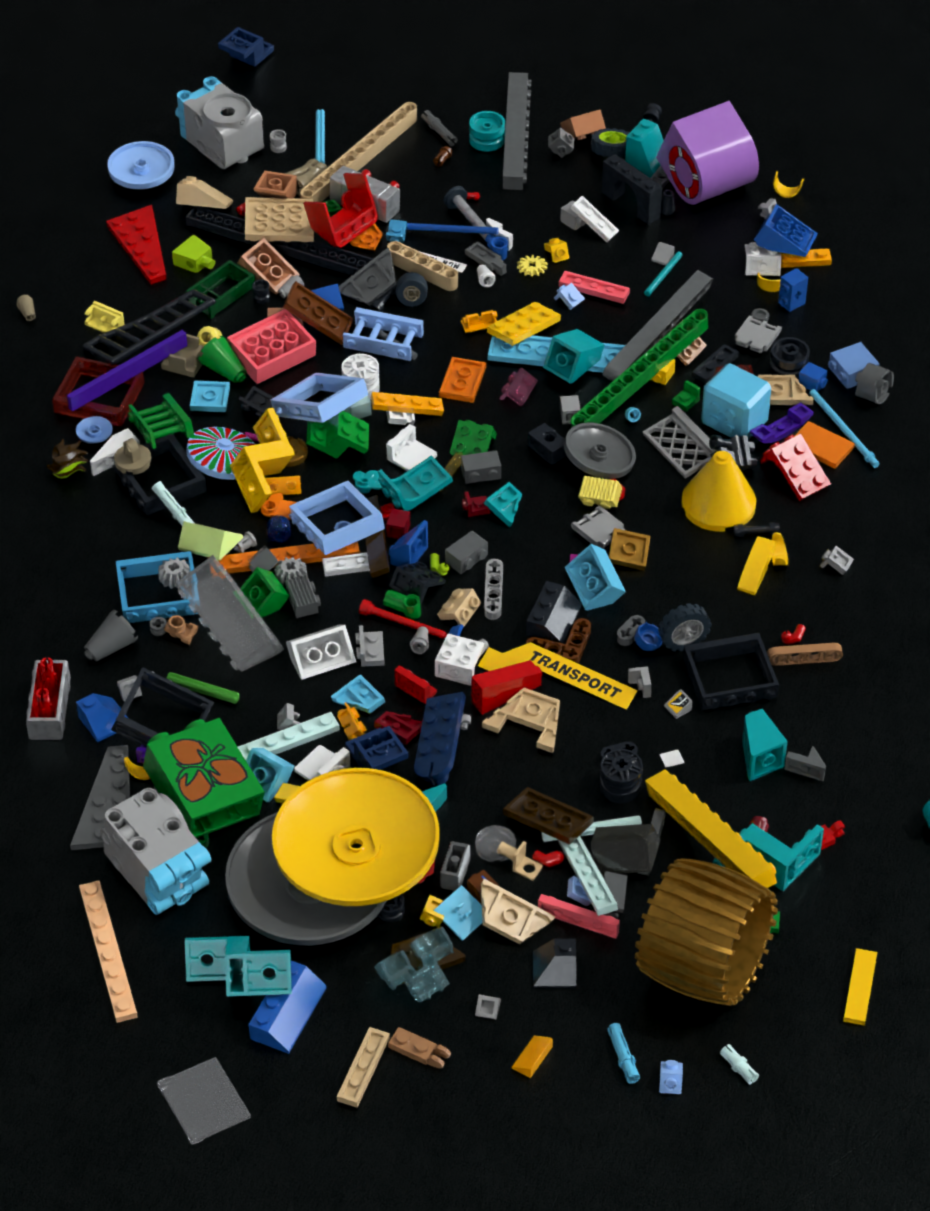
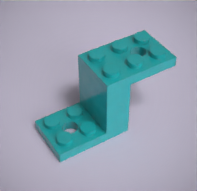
[713,823,824,891]
[185,936,292,996]

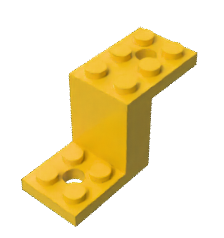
[230,408,295,513]

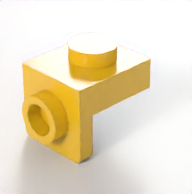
[544,238,569,263]
[420,895,444,927]

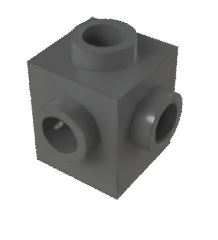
[548,127,574,158]

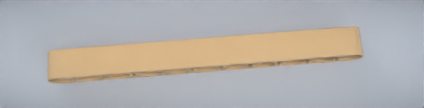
[300,102,417,202]

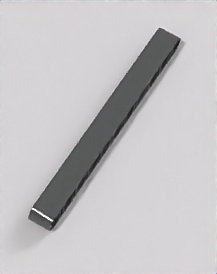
[602,270,713,382]

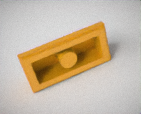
[512,1036,553,1078]

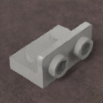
[355,625,384,667]

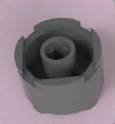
[855,363,894,404]

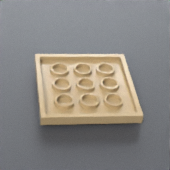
[245,197,314,243]

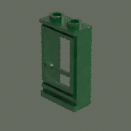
[186,260,255,319]

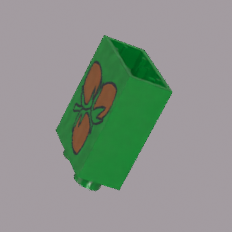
[143,718,265,838]

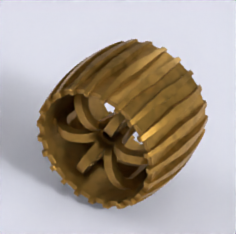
[635,858,778,1006]

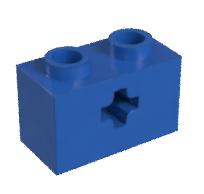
[778,268,808,312]

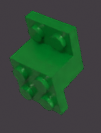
[306,411,369,459]

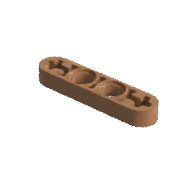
[767,643,843,666]

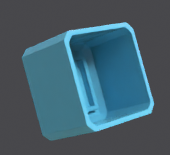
[701,363,771,440]

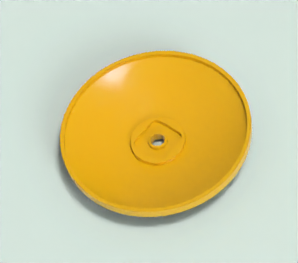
[272,768,440,906]

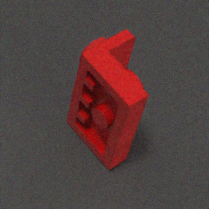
[394,665,437,704]

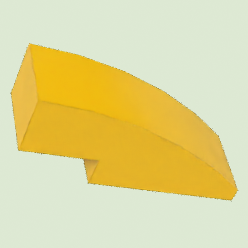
[737,536,776,595]

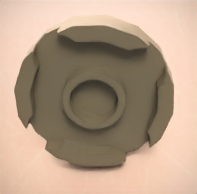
[114,438,151,475]

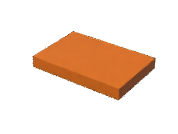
[439,357,486,403]
[794,421,855,469]

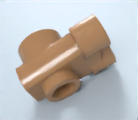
[164,615,198,645]

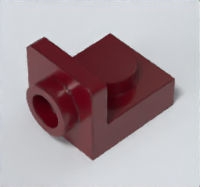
[461,491,490,517]

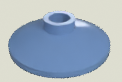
[76,416,112,443]

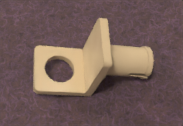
[497,841,543,881]

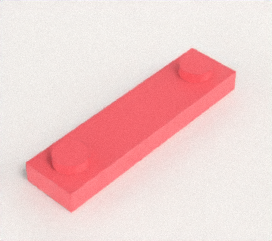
[559,271,630,304]
[538,894,620,939]

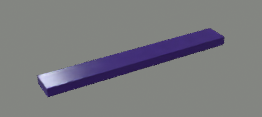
[67,330,187,412]

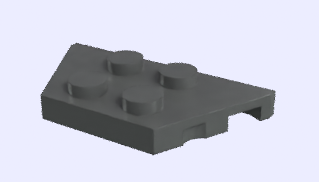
[339,248,397,306]

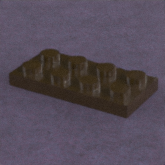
[503,787,594,845]

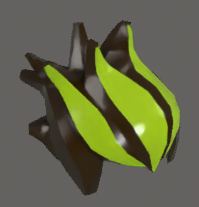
[46,439,88,479]

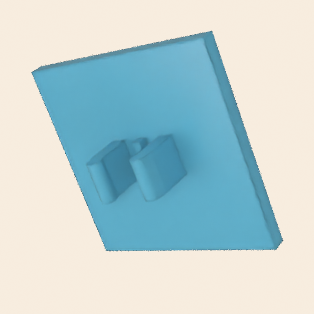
[433,885,482,941]

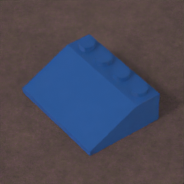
[754,204,818,257]

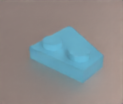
[331,674,385,713]

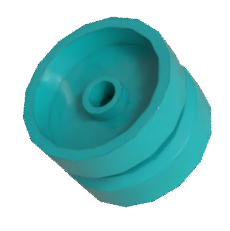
[469,111,505,152]

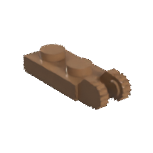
[388,1027,451,1069]

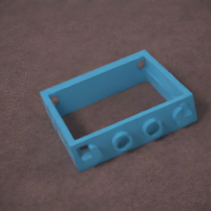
[116,551,201,623]

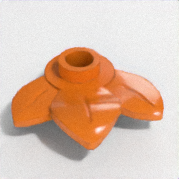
[261,493,297,521]

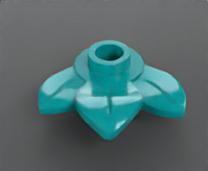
[353,470,383,493]

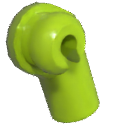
[430,553,449,576]

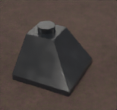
[533,939,576,989]

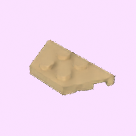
[758,375,813,405]
[481,879,555,944]

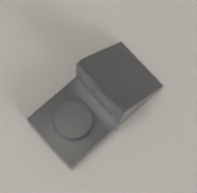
[785,746,826,781]

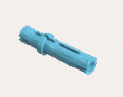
[607,1023,640,1084]

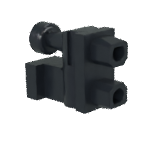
[709,435,758,473]

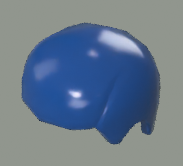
[634,622,663,651]

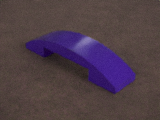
[750,403,814,443]

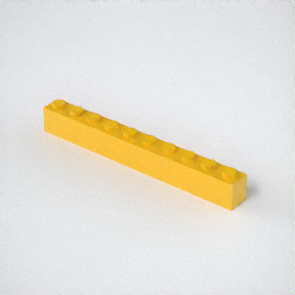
[645,769,777,888]

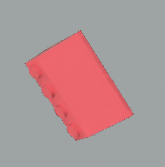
[227,309,316,384]

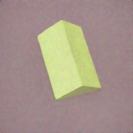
[178,521,243,560]

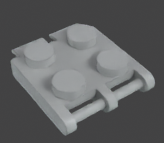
[735,315,782,353]
[571,506,625,549]

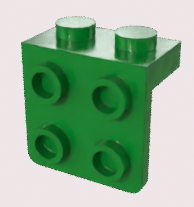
[450,420,497,458]

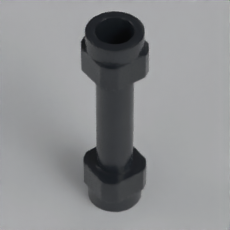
[370,281,397,312]
[733,522,780,537]

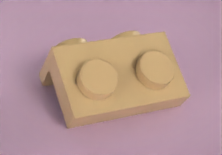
[437,588,481,626]

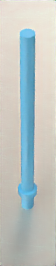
[809,389,880,468]

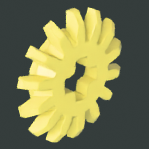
[517,255,548,277]

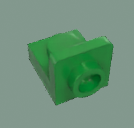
[672,380,700,412]

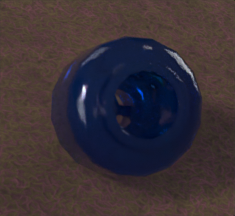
[266,515,291,543]

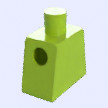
[172,235,215,273]

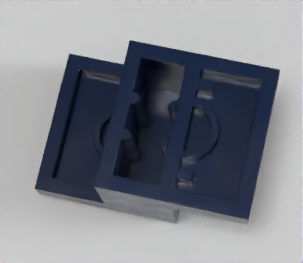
[218,27,274,67]
[345,726,408,770]

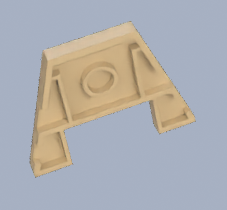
[482,688,560,753]

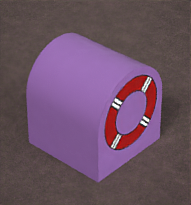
[656,101,759,205]

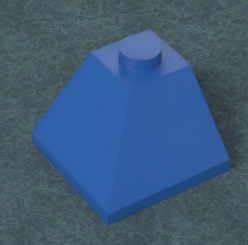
[388,520,428,566]
[76,693,129,742]

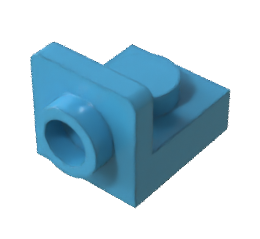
[386,219,407,243]

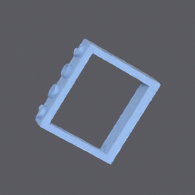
[270,373,368,423]
[289,481,385,555]

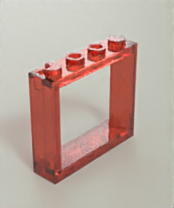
[52,357,144,426]

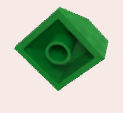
[235,567,290,620]

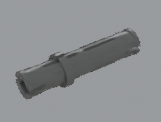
[421,110,458,146]

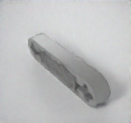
[484,559,503,620]

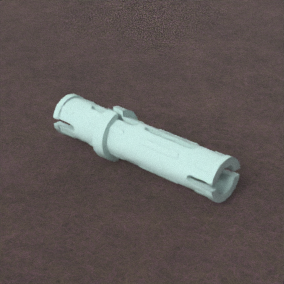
[151,481,194,526]

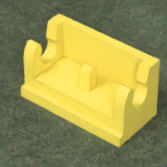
[85,301,124,333]

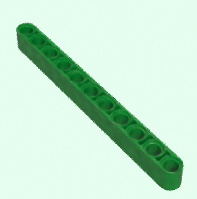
[571,309,708,428]

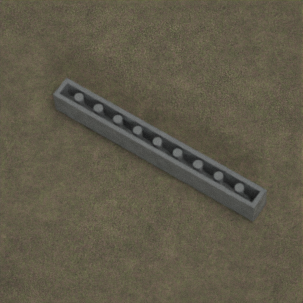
[503,72,531,190]

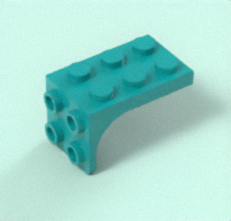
[378,455,453,511]

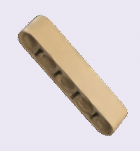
[387,241,458,291]

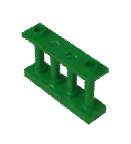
[127,393,194,449]

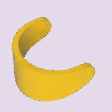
[773,171,804,198]
[757,273,781,292]
[772,532,788,566]
[124,757,150,780]

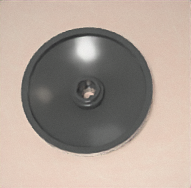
[564,423,636,479]

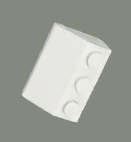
[286,625,356,680]

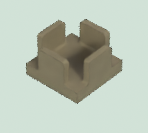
[161,334,204,378]

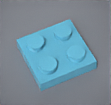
[190,381,230,412]

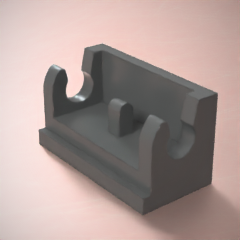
[603,871,627,919]

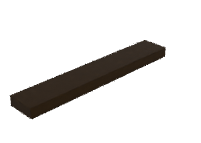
[362,495,390,578]

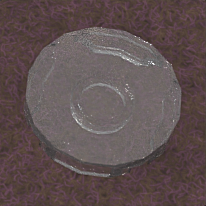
[475,825,516,862]

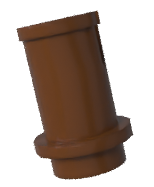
[433,146,452,167]

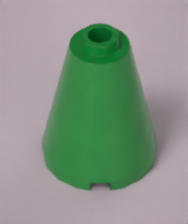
[198,335,247,383]

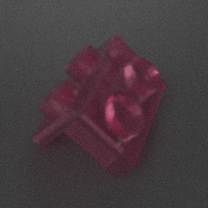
[499,368,538,406]

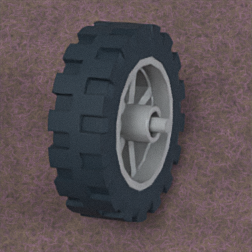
[658,603,712,651]

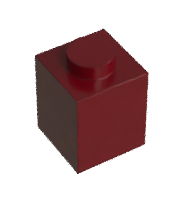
[386,508,410,539]

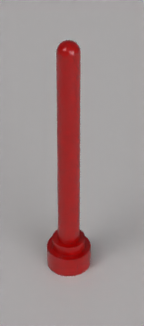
[359,599,447,638]

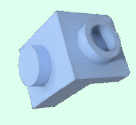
[554,283,585,310]
[567,876,591,907]
[659,1060,683,1094]

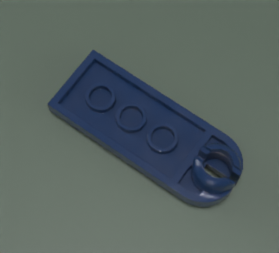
[414,692,466,787]

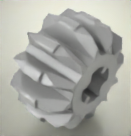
[158,557,191,589]
[275,557,307,586]

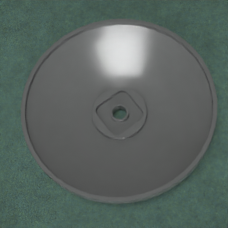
[225,812,387,945]

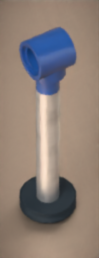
[443,186,508,260]

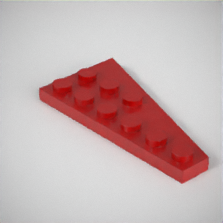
[106,205,166,285]

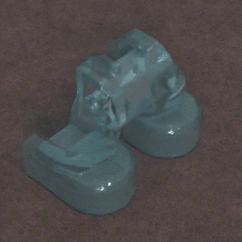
[374,927,454,1002]

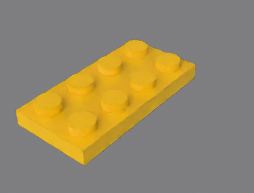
[487,302,561,346]

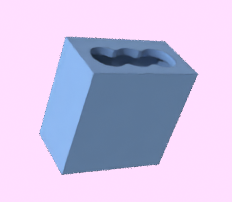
[828,342,879,389]

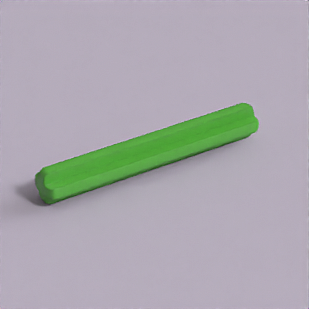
[166,672,240,704]

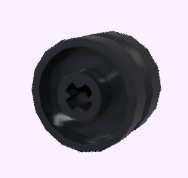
[769,337,810,380]

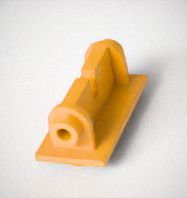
[461,310,498,333]
[265,476,301,496]
[337,702,367,740]

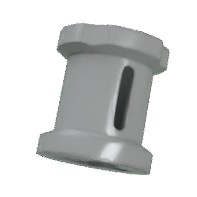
[233,531,257,553]

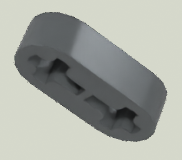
[617,615,645,646]

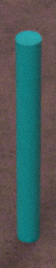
[644,251,683,297]

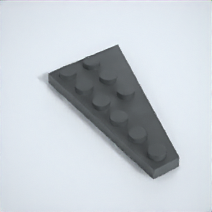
[70,745,131,850]

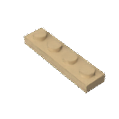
[337,1027,390,1108]

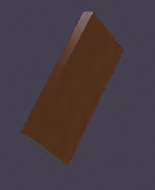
[283,281,354,345]

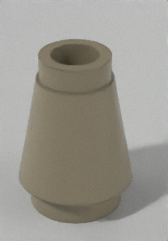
[16,295,36,321]

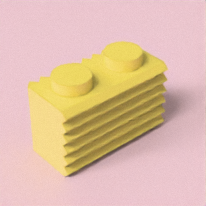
[578,476,622,509]

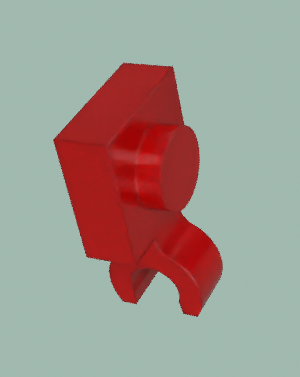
[821,820,845,850]

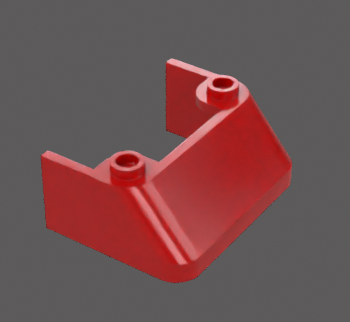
[303,173,378,247]

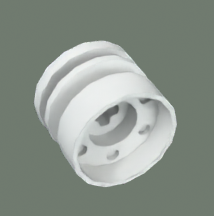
[342,354,380,400]

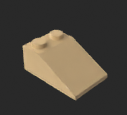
[176,176,233,209]

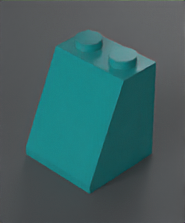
[625,119,664,178]
[543,329,605,384]
[742,709,787,781]

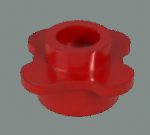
[381,503,395,521]

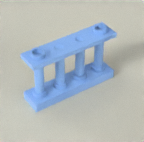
[343,307,424,361]

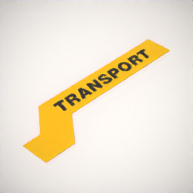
[478,642,637,710]

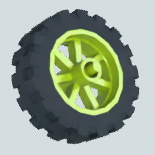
[591,128,630,158]

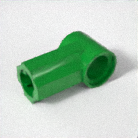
[383,590,421,620]

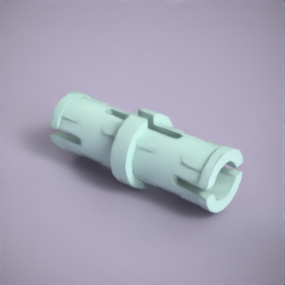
[720,1044,759,1084]

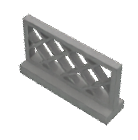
[643,406,716,478]

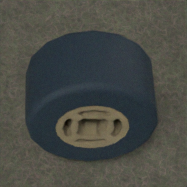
[396,272,428,307]

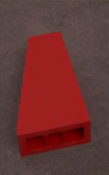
[471,660,542,715]

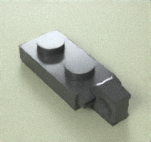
[465,242,507,276]

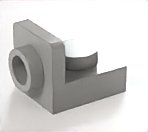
[820,546,854,575]
[628,667,651,698]

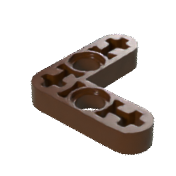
[526,618,591,663]

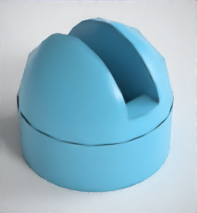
[625,407,641,422]

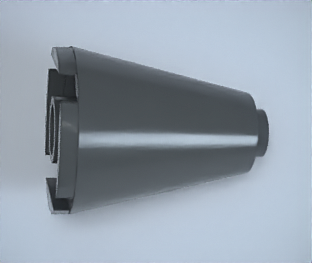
[84,610,138,662]

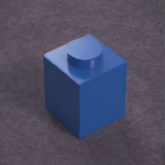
[799,362,828,392]

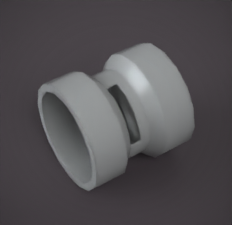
[270,130,287,153]

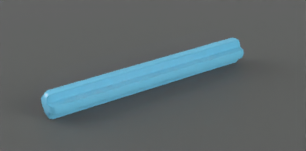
[316,109,325,164]

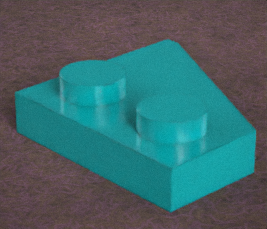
[484,482,522,527]

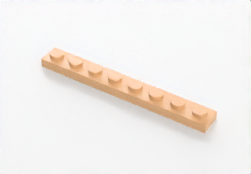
[79,881,138,1023]

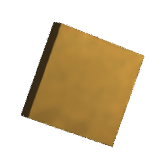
[609,528,650,571]

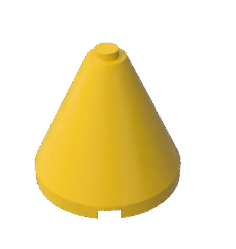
[682,451,756,532]

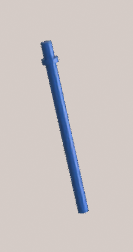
[406,223,499,234]

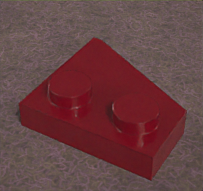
[374,711,423,745]

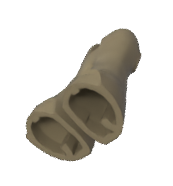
[284,159,328,196]

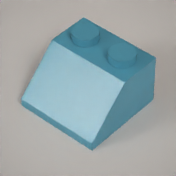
[246,748,295,802]

